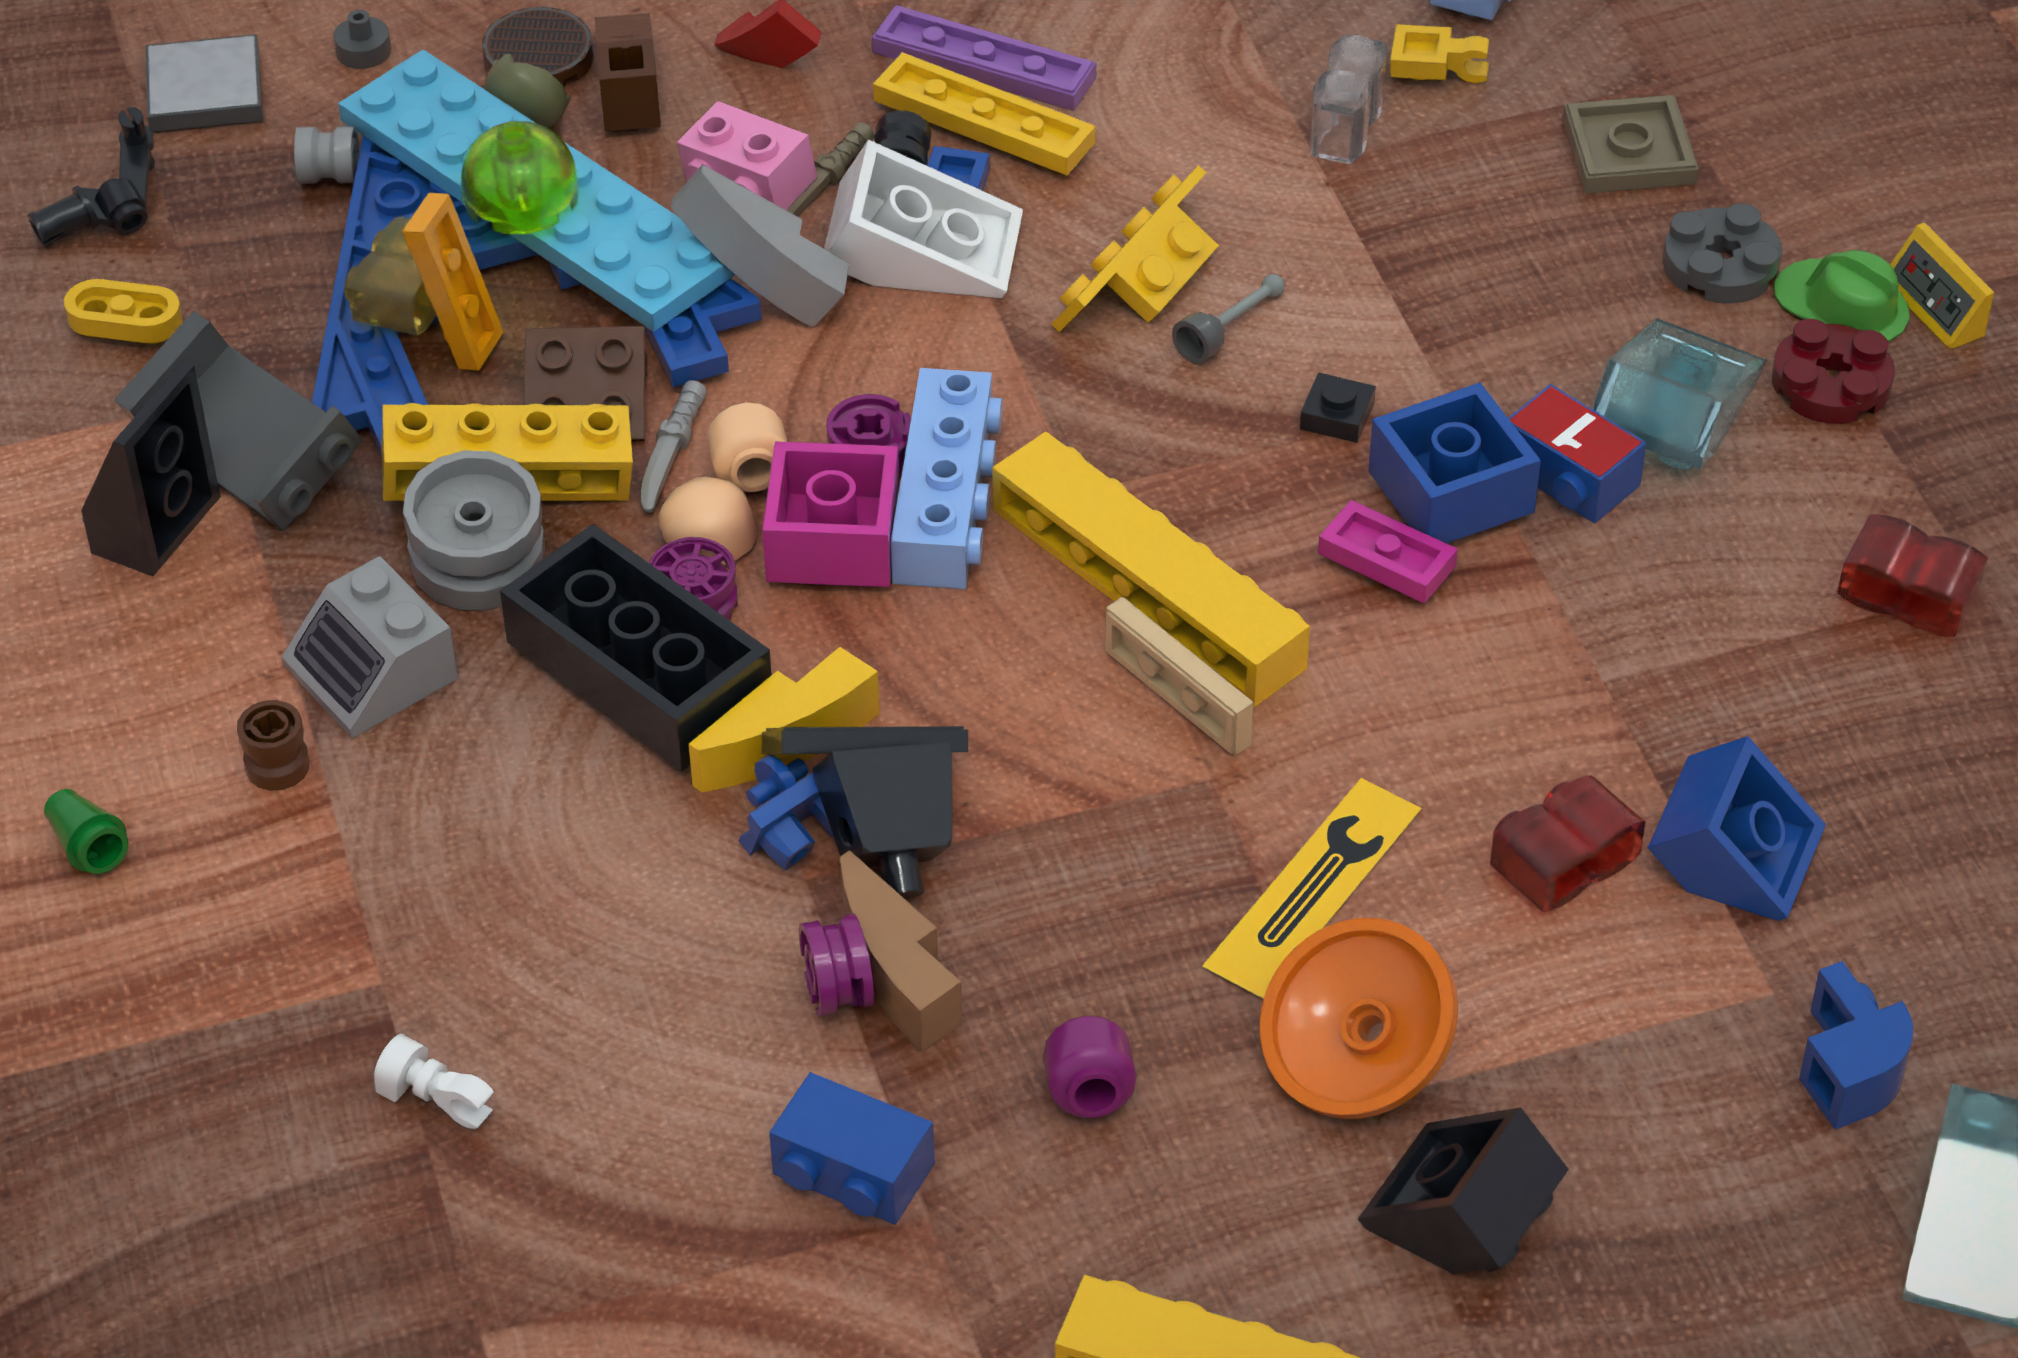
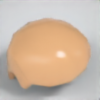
[658,477,759,565]

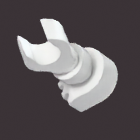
[374,1034,494,1129]

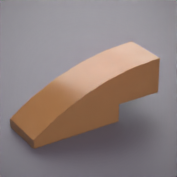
[839,850,962,1052]

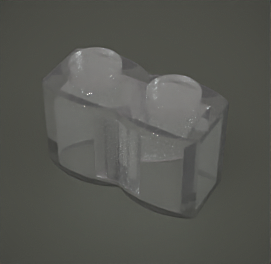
[1310,34,1387,164]

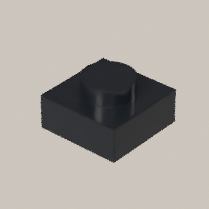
[1300,372,1376,443]

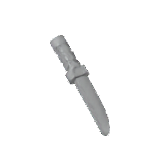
[641,380,707,513]

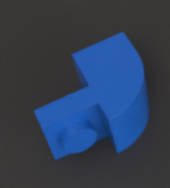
[1799,961,1913,1130]

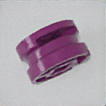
[826,394,911,480]
[649,537,738,620]
[799,913,874,1017]

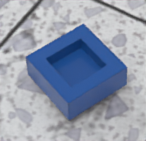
[927,146,990,191]

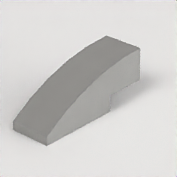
[671,164,849,328]

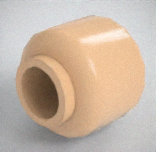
[707,402,787,493]

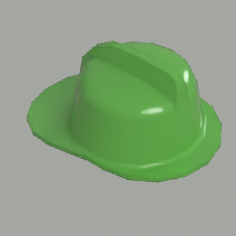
[1774,250,1909,342]

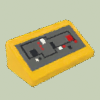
[1890,222,1994,349]

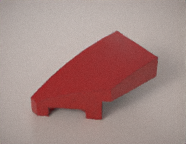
[714,0,822,68]

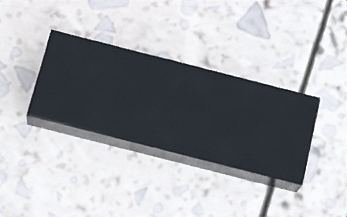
[762,726,968,754]

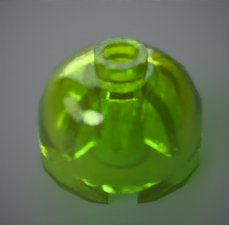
[461,121,579,234]

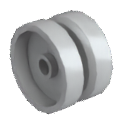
[403,451,545,611]

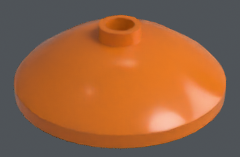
[1259,918,1458,1119]

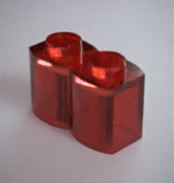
[1837,514,1988,637]
[1490,775,1646,912]

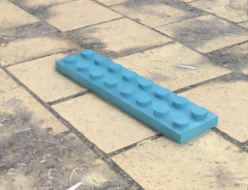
[338,49,736,332]

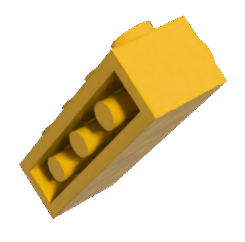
[381,403,633,501]

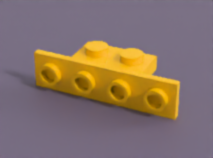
[1051,165,1219,332]

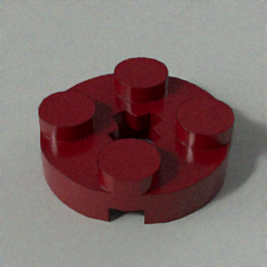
[1772,318,1895,424]

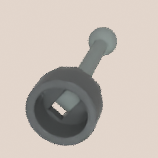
[1172,274,1285,364]

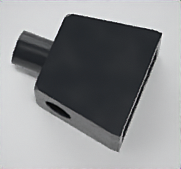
[812,742,952,899]

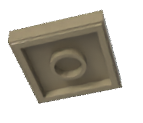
[1562,95,1699,193]

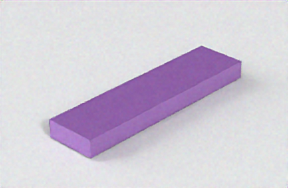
[872,5,1096,111]

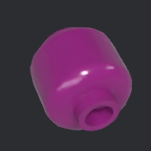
[1043,1016,1137,1118]

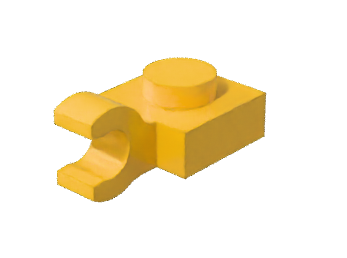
[1390,24,1489,83]

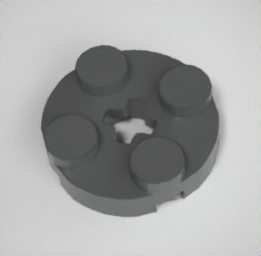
[1663,203,1782,303]

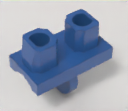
[738,755,834,870]

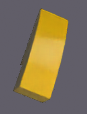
[689,647,880,793]

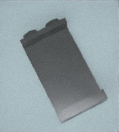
[114,311,363,532]

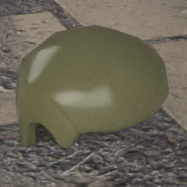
[484,54,571,130]

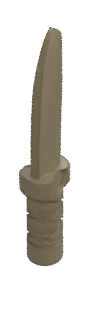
[786,122,875,217]

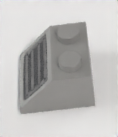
[281,556,458,738]

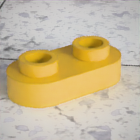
[64,279,183,344]

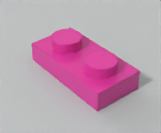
[1318,500,1458,604]

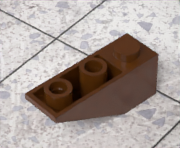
[595,13,661,131]

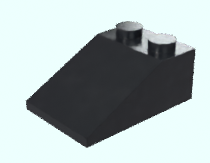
[81,362,221,576]

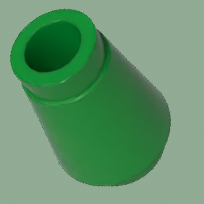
[44,789,128,874]

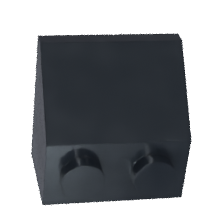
[1358,1107,1569,1274]

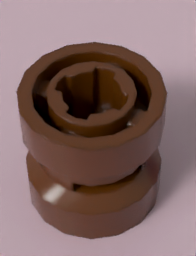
[237,700,310,791]

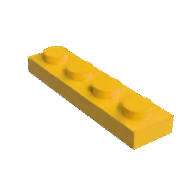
[873,52,1096,175]

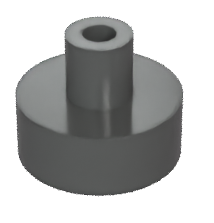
[333,10,391,69]

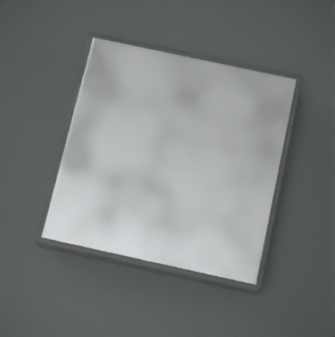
[146,34,263,132]

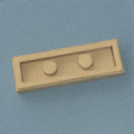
[1105,596,1254,756]

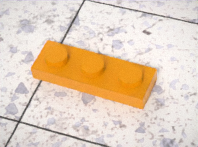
[402,193,504,371]

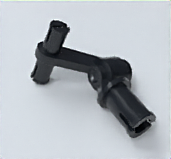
[27,107,155,248]

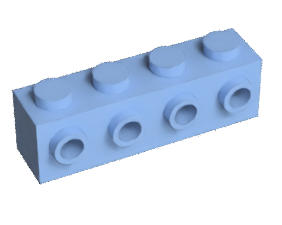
[891,368,1003,589]

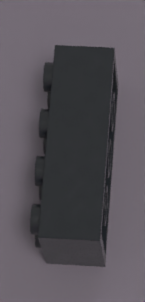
[500,524,772,772]

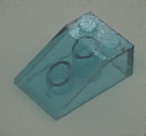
[1592,318,1767,470]
[1902,1084,2018,1328]

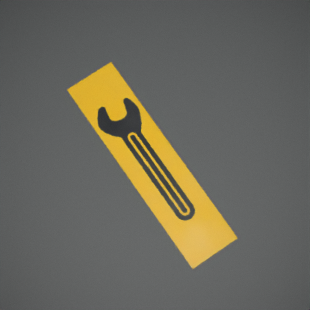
[1202,778,1422,999]

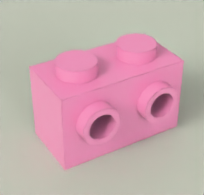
[677,101,818,210]

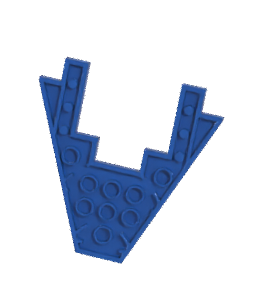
[312,136,762,458]

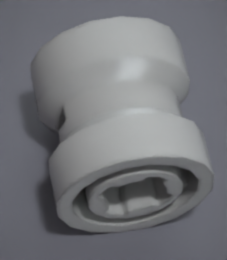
[294,126,359,184]

